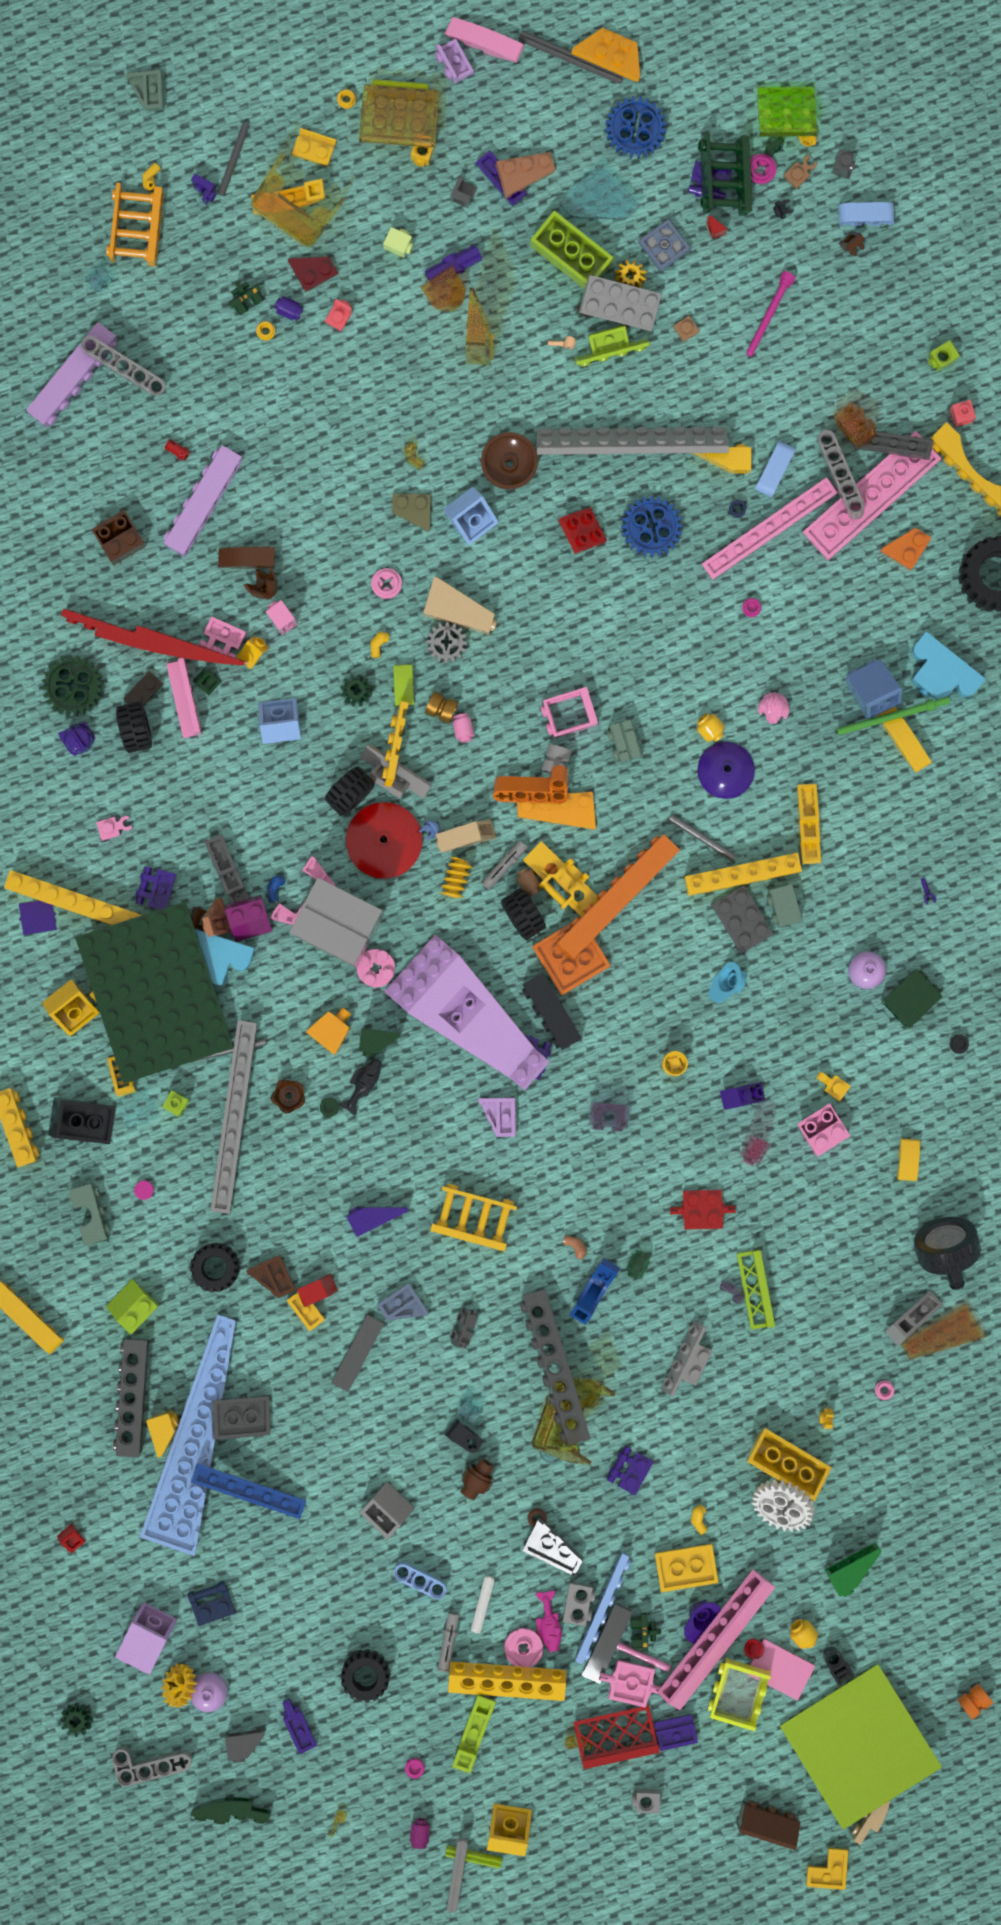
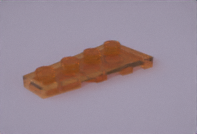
[900,1304,986,1360]

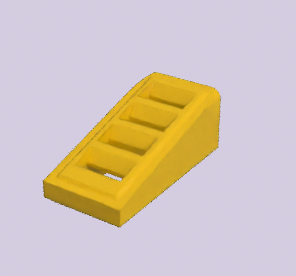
[107,1056,136,1097]

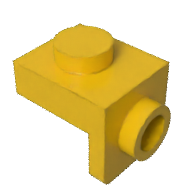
[236,636,269,669]

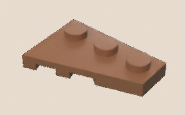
[496,152,555,199]

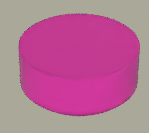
[134,1180,154,1200]
[405,1758,425,1778]

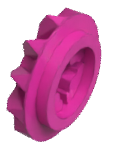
[750,154,777,185]

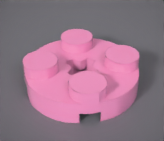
[357,949,395,988]
[504,1627,543,1667]

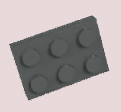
[711,886,774,954]
[211,1395,270,1440]

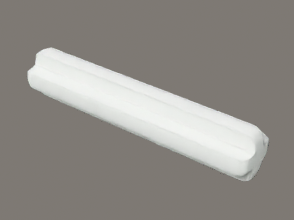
[471,1576,495,1633]

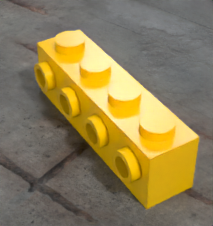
[0,1088,40,1168]

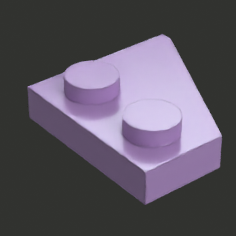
[478,1098,517,1137]

